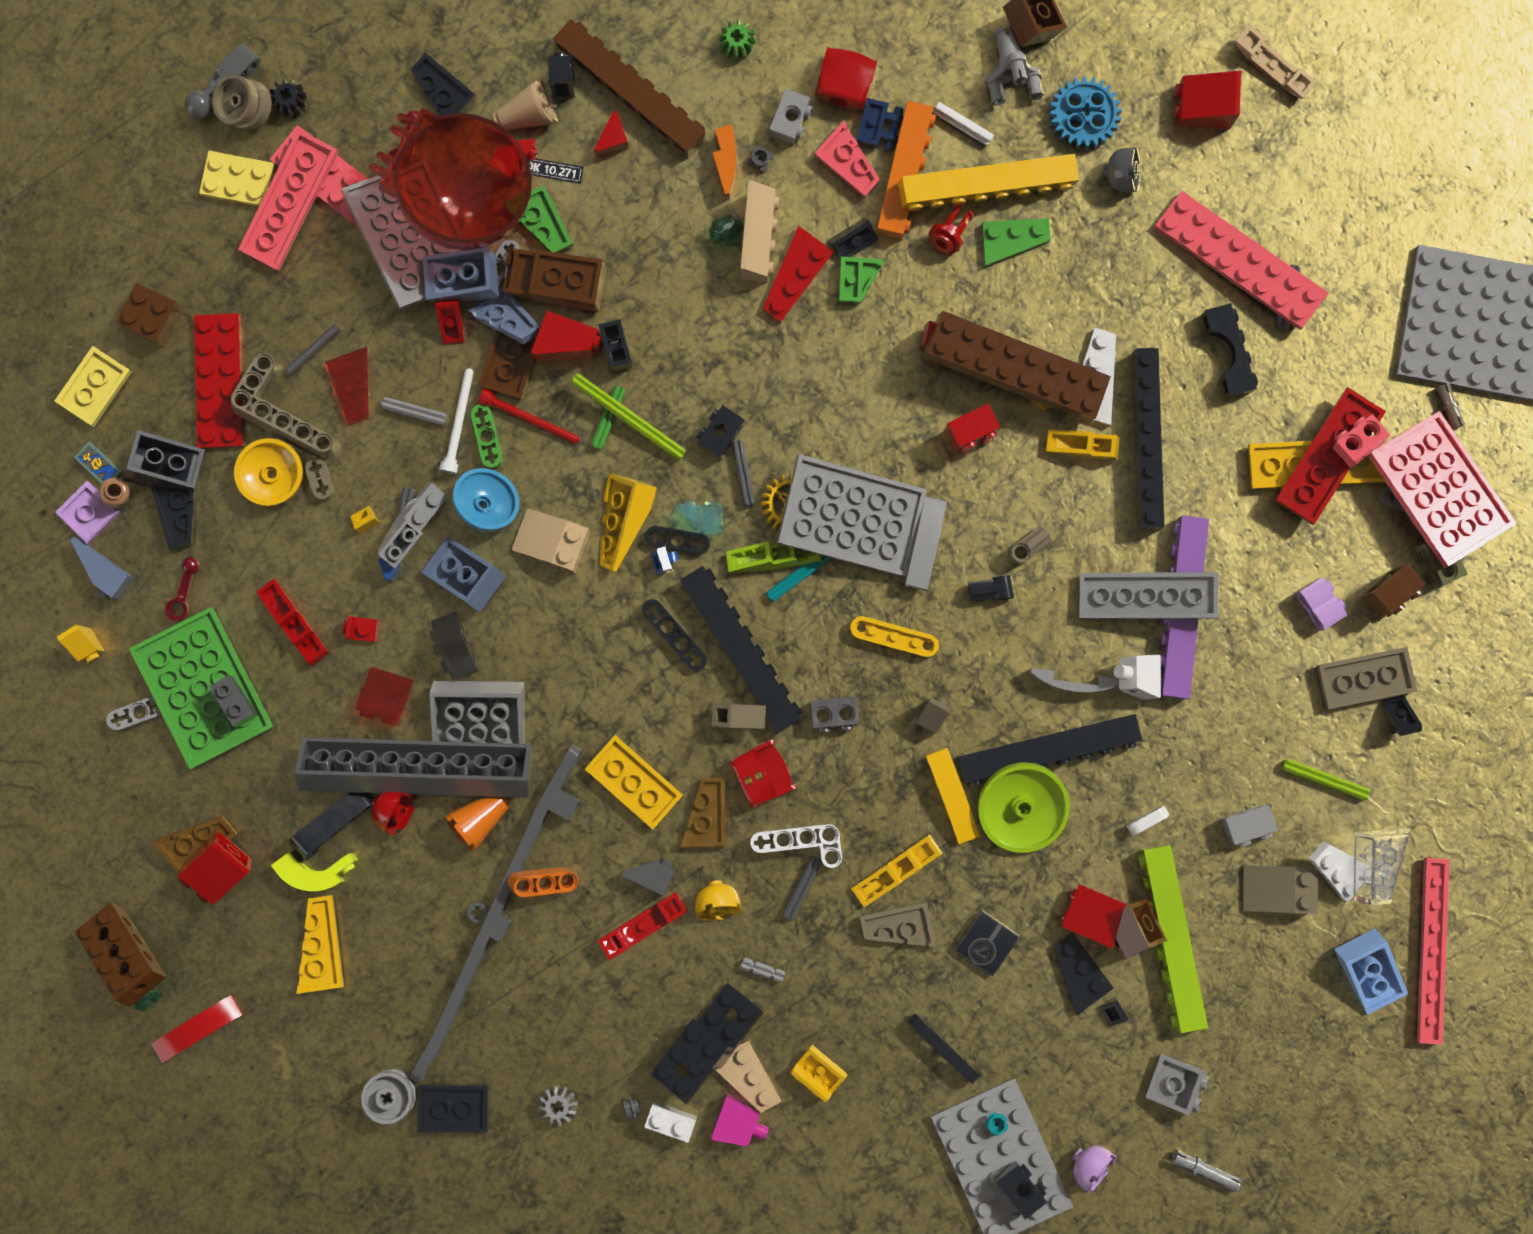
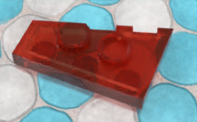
[325,346,370,425]

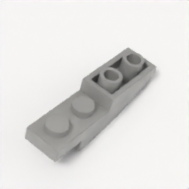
[377,482,448,568]

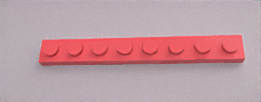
[1417,858,1450,1045]

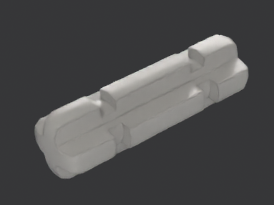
[740,958,785,983]

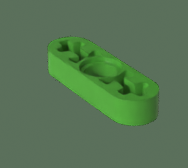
[471,404,503,469]

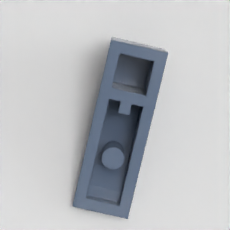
[70,537,134,600]

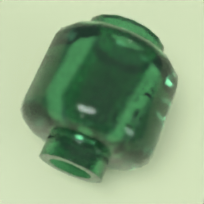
[709,214,744,247]

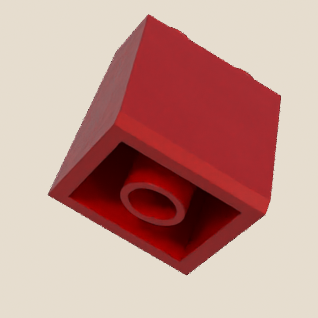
[1174,71,1242,129]
[531,311,603,364]
[177,830,252,905]
[1061,884,1128,952]

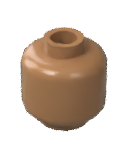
[99,477,130,509]

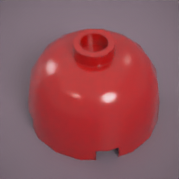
[371,792,415,835]

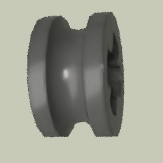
[467,902,489,923]

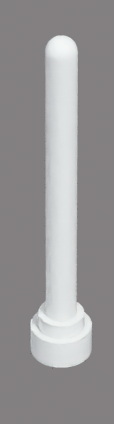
[439,368,473,475]

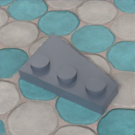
[467,287,540,344]

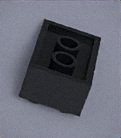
[123,430,205,490]

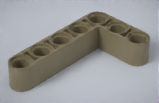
[231,353,333,459]

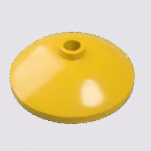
[234,438,303,506]

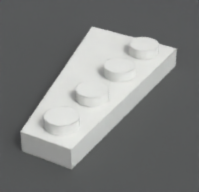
[1082,328,1116,427]

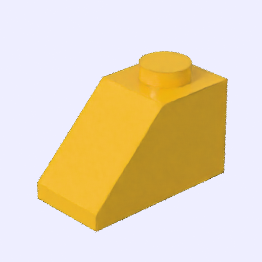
[57,625,104,664]

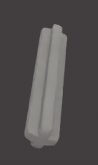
[381,397,447,426]

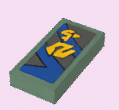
[74,441,124,484]

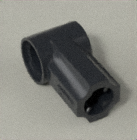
[968,575,1015,602]

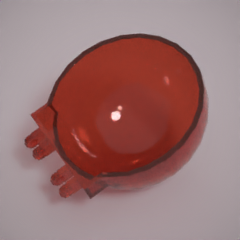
[369,107,532,251]

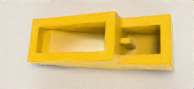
[1046,429,1120,461]

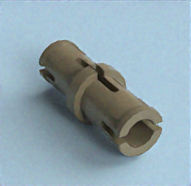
[1436,383,1466,430]

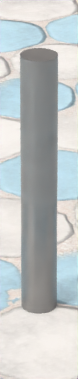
[285,324,340,375]

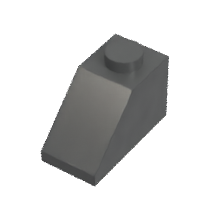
[622,858,676,896]

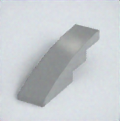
[905,497,947,591]

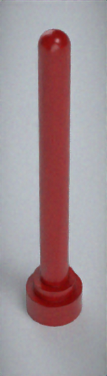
[477,388,580,444]

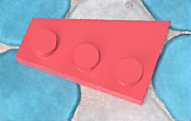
[814,121,880,198]

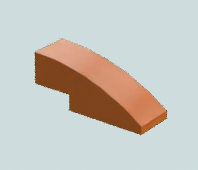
[712,124,737,201]

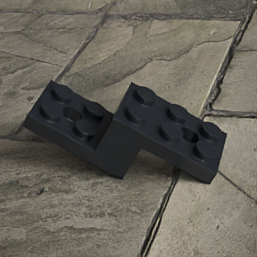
[650,983,764,1104]

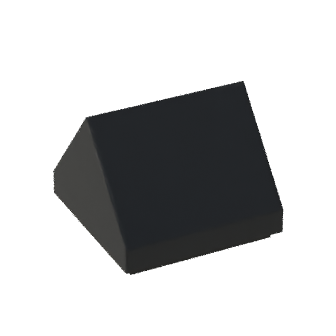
[1100,996,1129,1027]

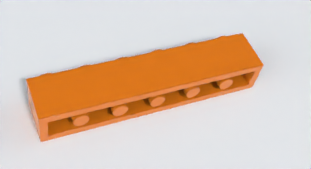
[876,101,936,240]

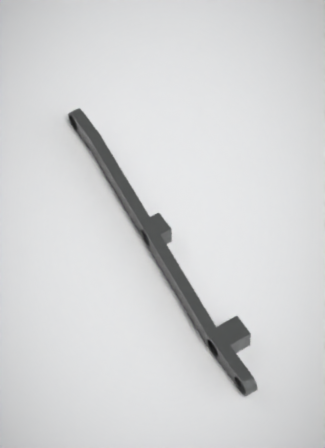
[409,744,583,1084]

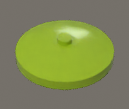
[978,762,1070,853]

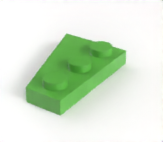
[982,218,1051,267]

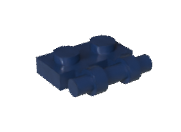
[856,98,903,152]

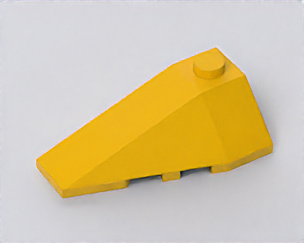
[600,473,657,572]

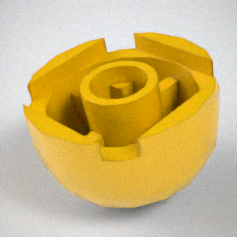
[695,881,742,921]

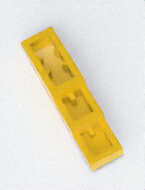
[925,747,980,844]
[851,834,942,907]

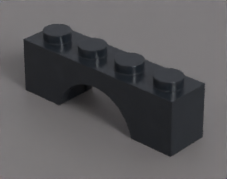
[1201,303,1258,400]

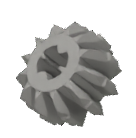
[538,1085,578,1126]

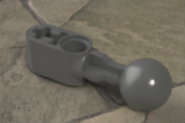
[185,44,261,120]

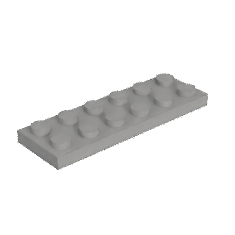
[1079,572,1219,619]

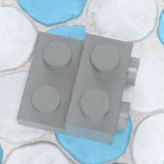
[1145,1054,1210,1116]

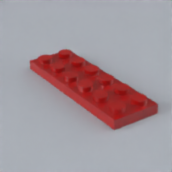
[194,313,244,449]
[1274,387,1386,525]

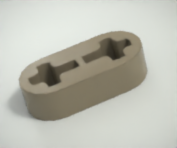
[305,458,335,501]

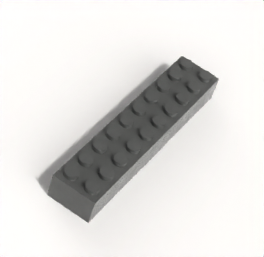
[294,737,533,798]

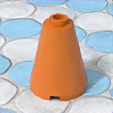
[444,796,509,853]

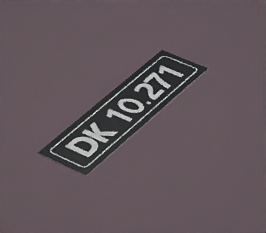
[524,158,584,184]

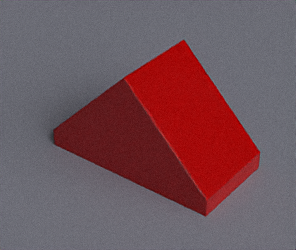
[594,110,629,158]

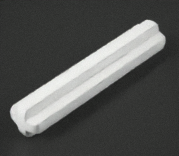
[933,102,994,146]

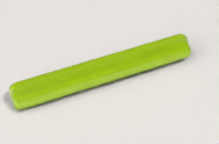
[1282,759,1370,800]

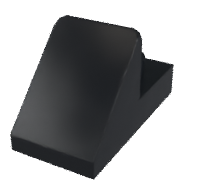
[1382,695,1422,736]

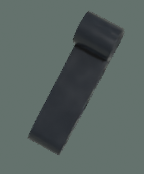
[289,792,373,862]

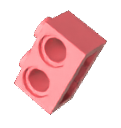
[1333,414,1391,468]

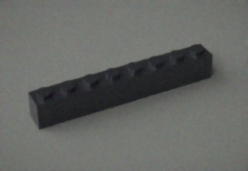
[1131,348,1165,531]
[680,566,802,734]
[956,714,1142,787]

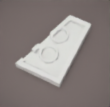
[1308,841,1377,903]

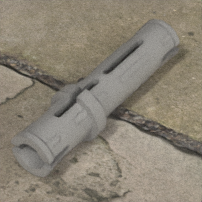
[1171,1150,1241,1193]

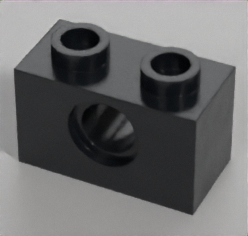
[994,1161,1048,1220]

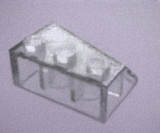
[1354,828,1411,905]

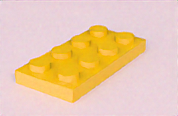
[585,735,683,829]

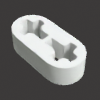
[1126,805,1170,836]

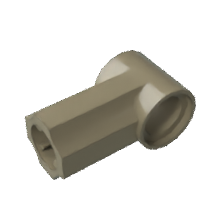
[1008,525,1052,565]

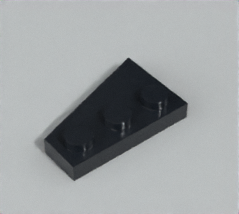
[411,53,476,130]
[151,485,196,551]

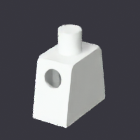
[1114,655,1161,700]

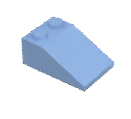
[1334,929,1408,1015]

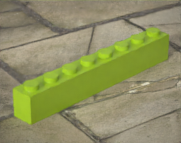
[1138,845,1208,1033]

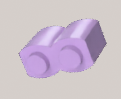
[1295,577,1347,631]

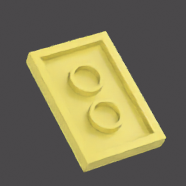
[199,151,276,207]
[54,346,132,427]

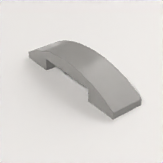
[1028,668,1119,693]

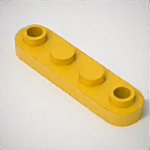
[850,616,939,658]

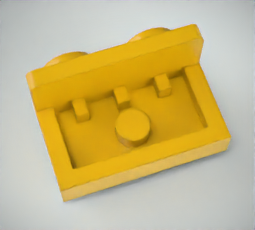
[790,1045,848,1102]

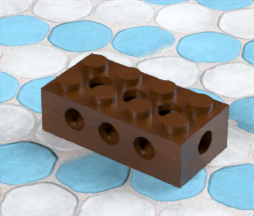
[74,902,166,1007]

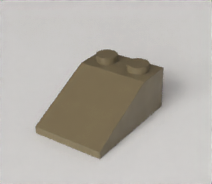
[1242,865,1318,914]

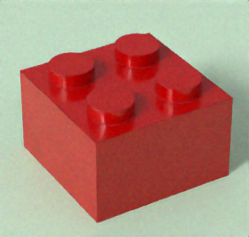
[944,403,1001,455]

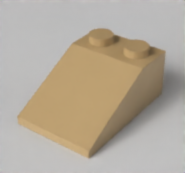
[512,508,591,573]

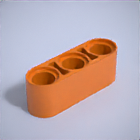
[507,867,578,897]

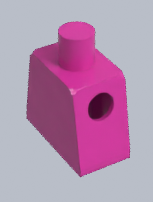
[711,1094,769,1146]

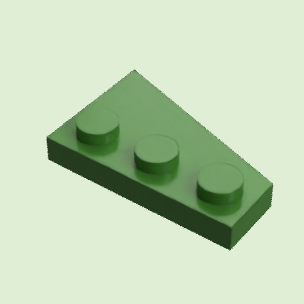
[504,185,573,253]

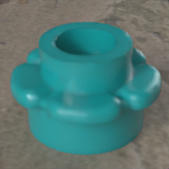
[985,1112,1008,1136]

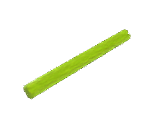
[571,373,686,460]

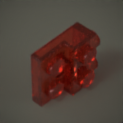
[355,667,415,726]

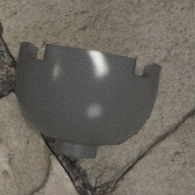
[1104,147,1140,193]

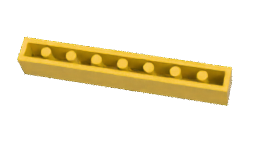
[898,154,1079,211]

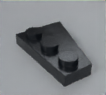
[1053,931,1114,1016]

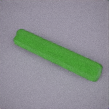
[591,386,625,450]

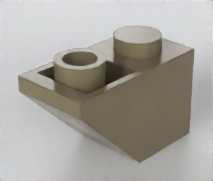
[915,696,951,734]
[712,703,766,729]

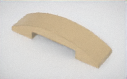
[1235,24,1317,99]

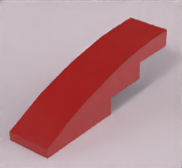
[256,578,329,667]

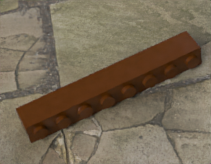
[553,19,706,158]

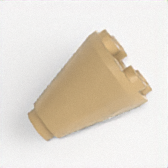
[493,79,558,130]

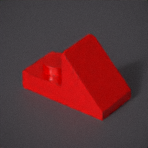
[435,299,465,344]

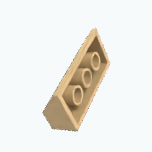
[741,180,779,282]

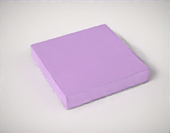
[55,481,120,545]

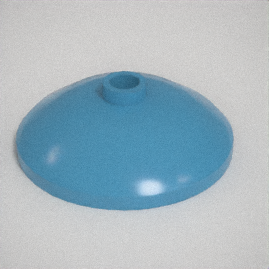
[452,468,519,531]

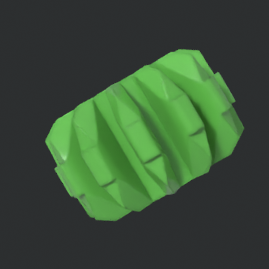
[718,20,756,60]

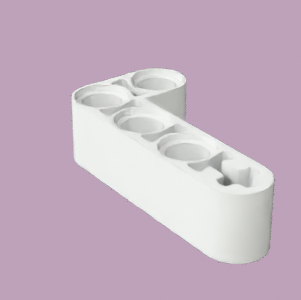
[750,824,842,868]

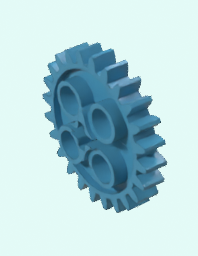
[1049,76,1122,150]

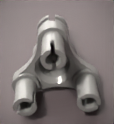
[985,25,1044,106]

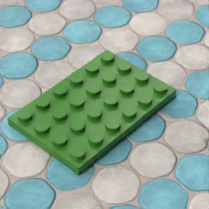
[129,607,274,770]

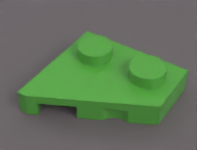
[838,256,884,304]

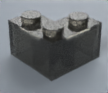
[429,611,479,681]

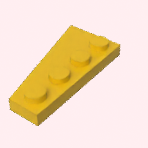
[297,895,344,994]

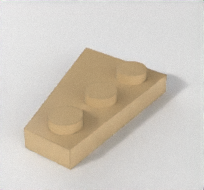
[715,1040,781,1113]

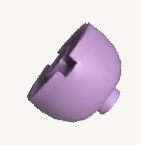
[1072,1145,1117,1194]

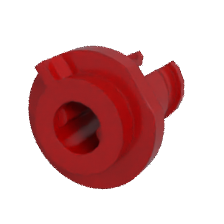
[929,204,973,257]

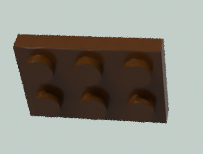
[478,330,537,400]

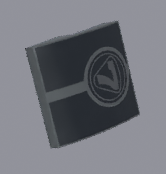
[955,909,1020,977]

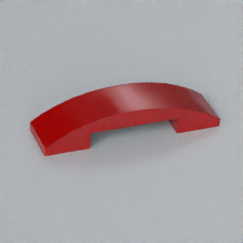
[598,892,688,961]
[151,995,243,1064]

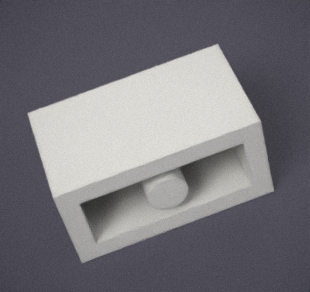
[645,1101,697,1143]

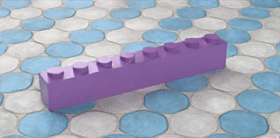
[1160,515,1209,700]

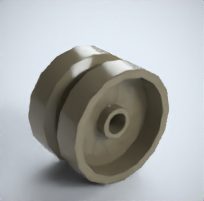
[212,75,272,130]

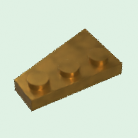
[680,777,726,847]
[152,815,237,872]

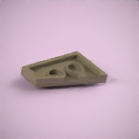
[859,902,936,947]

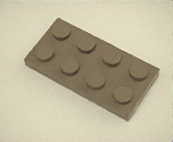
[1316,647,1417,710]

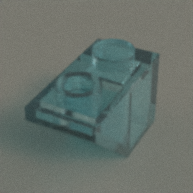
[677,501,723,535]

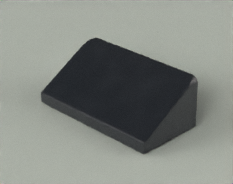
[827,218,879,261]

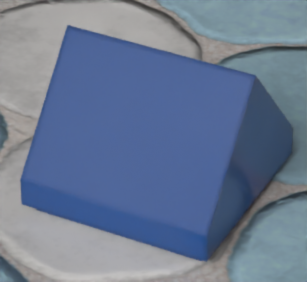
[378,558,402,582]

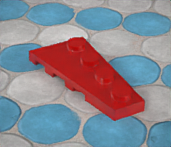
[763,225,834,324]

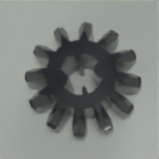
[269,78,308,118]

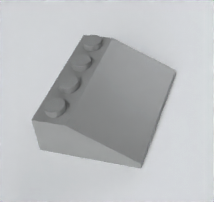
[429,681,525,744]

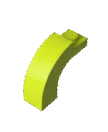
[271,851,358,891]

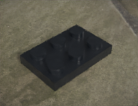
[418,1084,489,1133]

